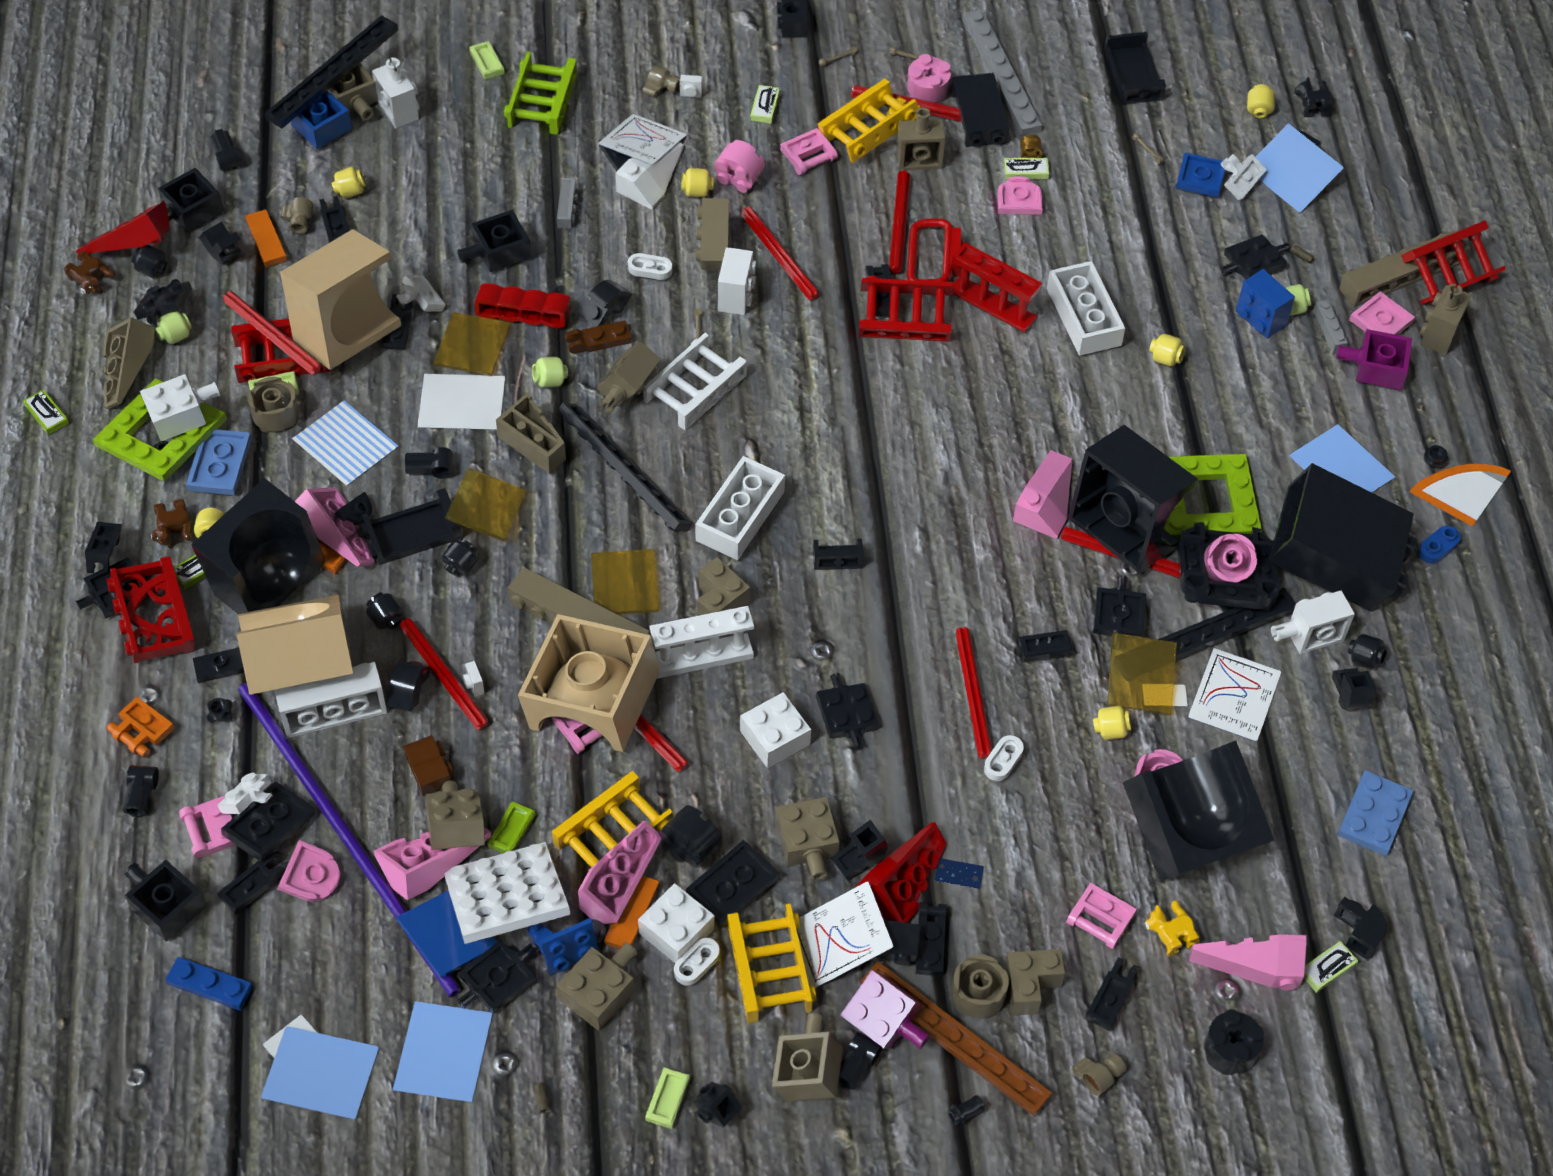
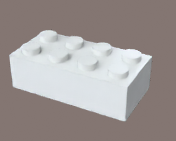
[1047,261,1125,356]
[695,456,785,560]
[274,662,387,738]

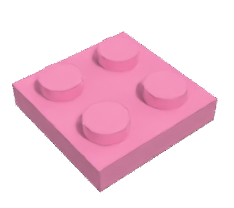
[1349,291,1415,335]

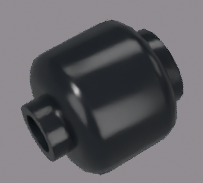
[131,244,168,278]
[442,539,478,576]
[366,592,403,630]
[1348,634,1388,670]

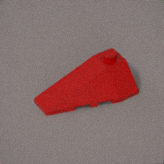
[76,200,170,254]
[856,822,947,923]

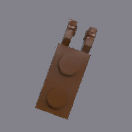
[564,320,632,354]

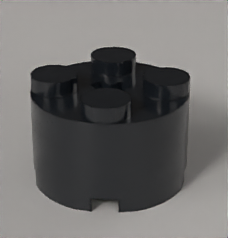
[658,805,722,868]
[1203,1009,1264,1075]

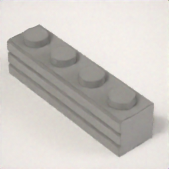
[557,178,578,229]
[1313,300,1348,354]

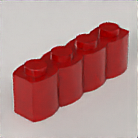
[474,283,570,328]

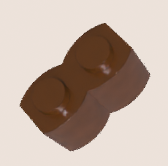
[403,735,454,796]

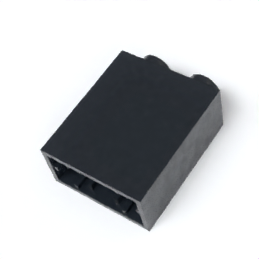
[1269,463,1416,612]

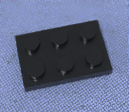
[221,781,315,862]
[686,839,780,928]

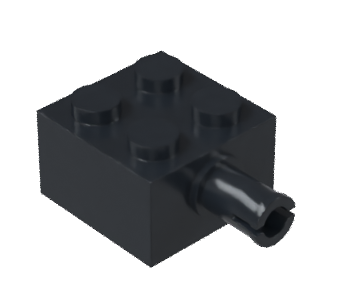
[157,168,224,232]
[457,209,532,272]
[124,860,207,942]

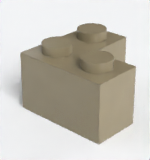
[697,557,750,616]
[1004,949,1065,1016]

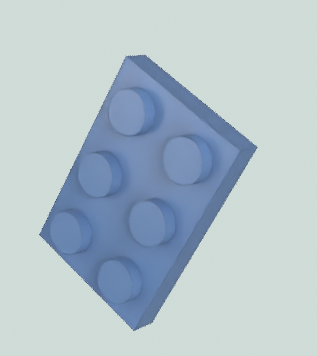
[186,429,252,495]
[1337,770,1413,856]

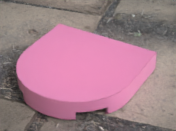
[997,176,1043,215]
[277,840,340,902]

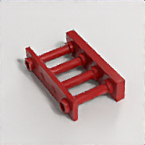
[1401,220,1506,305]
[952,242,1042,333]
[859,276,953,342]
[231,318,331,383]

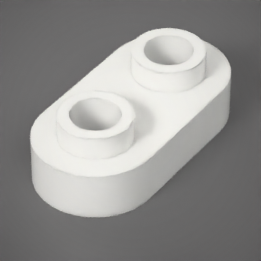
[628,253,672,280]
[984,735,1024,781]
[674,938,719,985]

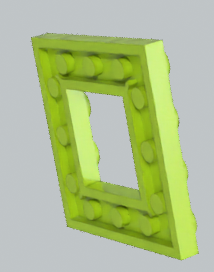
[92,378,227,482]
[1163,454,1262,540]

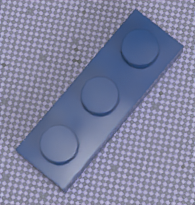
[165,957,253,1011]

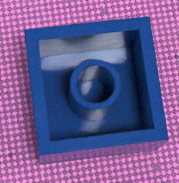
[291,91,352,149]
[1236,269,1295,339]

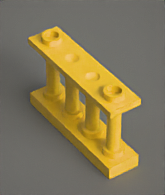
[818,78,918,163]
[552,771,673,871]
[727,903,816,1023]

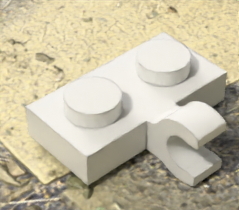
[1221,154,1267,200]
[396,275,446,312]
[217,773,272,814]

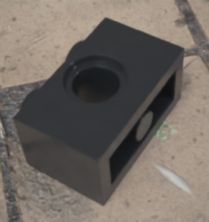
[777,0,807,38]

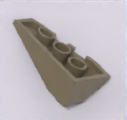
[103,317,155,410]

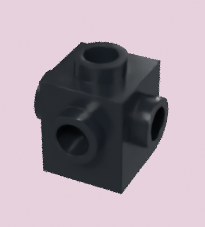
[692,1082,742,1128]

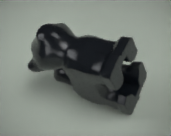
[1294,77,1332,117]

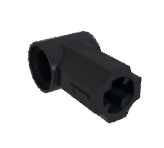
[210,129,242,171]
[405,447,453,479]
[122,765,159,817]
[838,1031,882,1090]

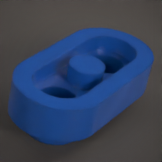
[1418,526,1461,564]

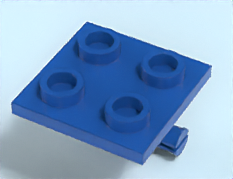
[527,918,598,976]

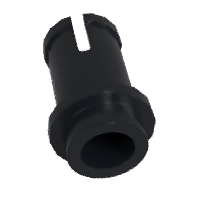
[948,1095,985,1126]

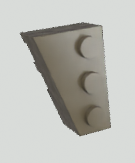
[696,198,729,270]
[496,392,566,474]

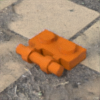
[107,696,175,758]

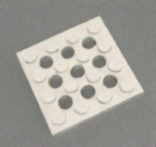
[444,842,570,944]

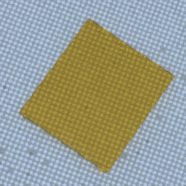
[433,312,510,376]
[445,468,526,542]
[591,549,659,614]
[1107,633,1176,715]

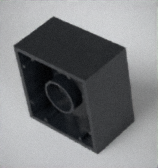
[1068,425,1198,574]
[191,478,325,614]
[1123,741,1275,881]

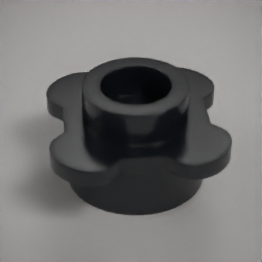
[206,698,233,723]

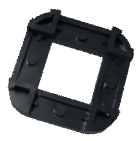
[1178,522,1282,610]

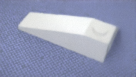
[615,142,684,210]

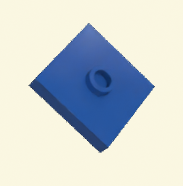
[1176,152,1225,198]

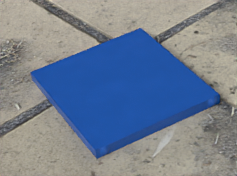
[396,890,497,979]

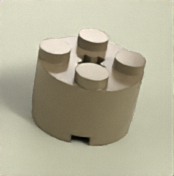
[248,377,299,433]
[951,954,1009,1018]

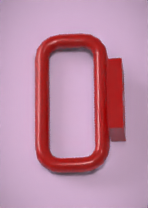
[907,218,963,282]

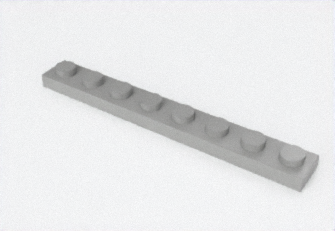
[962,10,1042,136]

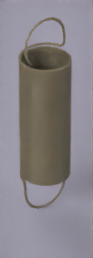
[1288,243,1318,265]
[532,1076,551,1119]

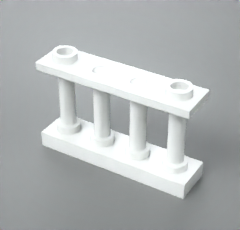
[643,333,747,431]
[649,606,754,679]

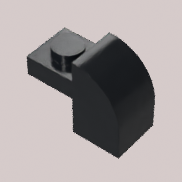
[199,221,241,264]
[580,280,632,327]
[386,660,431,712]
[1332,668,1376,710]
[831,820,888,881]
[1334,896,1386,961]

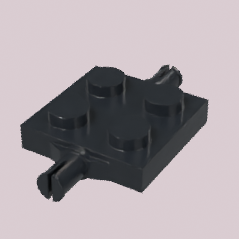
[1220,234,1290,279]
[134,279,192,324]
[76,557,153,619]
[1093,575,1146,650]
[816,673,879,750]
[457,940,537,1014]

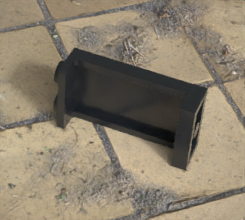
[1104,32,1166,105]
[951,73,1009,147]
[360,488,463,565]

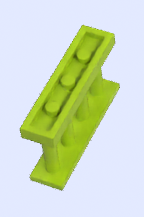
[504,52,577,135]

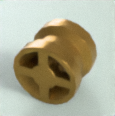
[1020,135,1043,158]

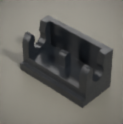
[85,522,122,574]
[812,538,864,570]

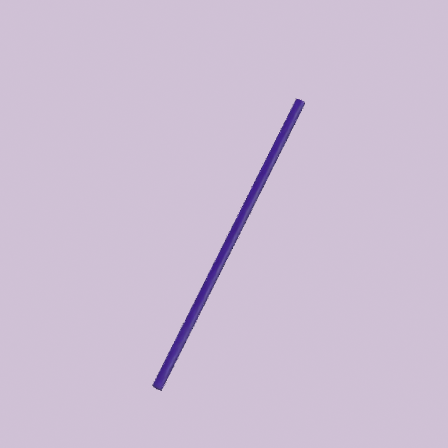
[238,683,461,998]

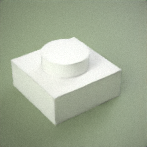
[680,75,702,98]
[463,661,484,697]

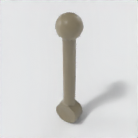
[819,47,857,67]
[889,47,919,60]
[1132,133,1163,164]
[693,309,703,340]

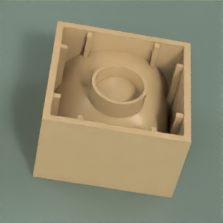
[280,229,401,370]
[236,594,353,695]
[518,614,660,752]

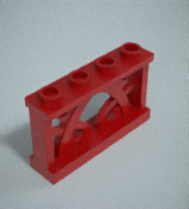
[107,556,194,664]

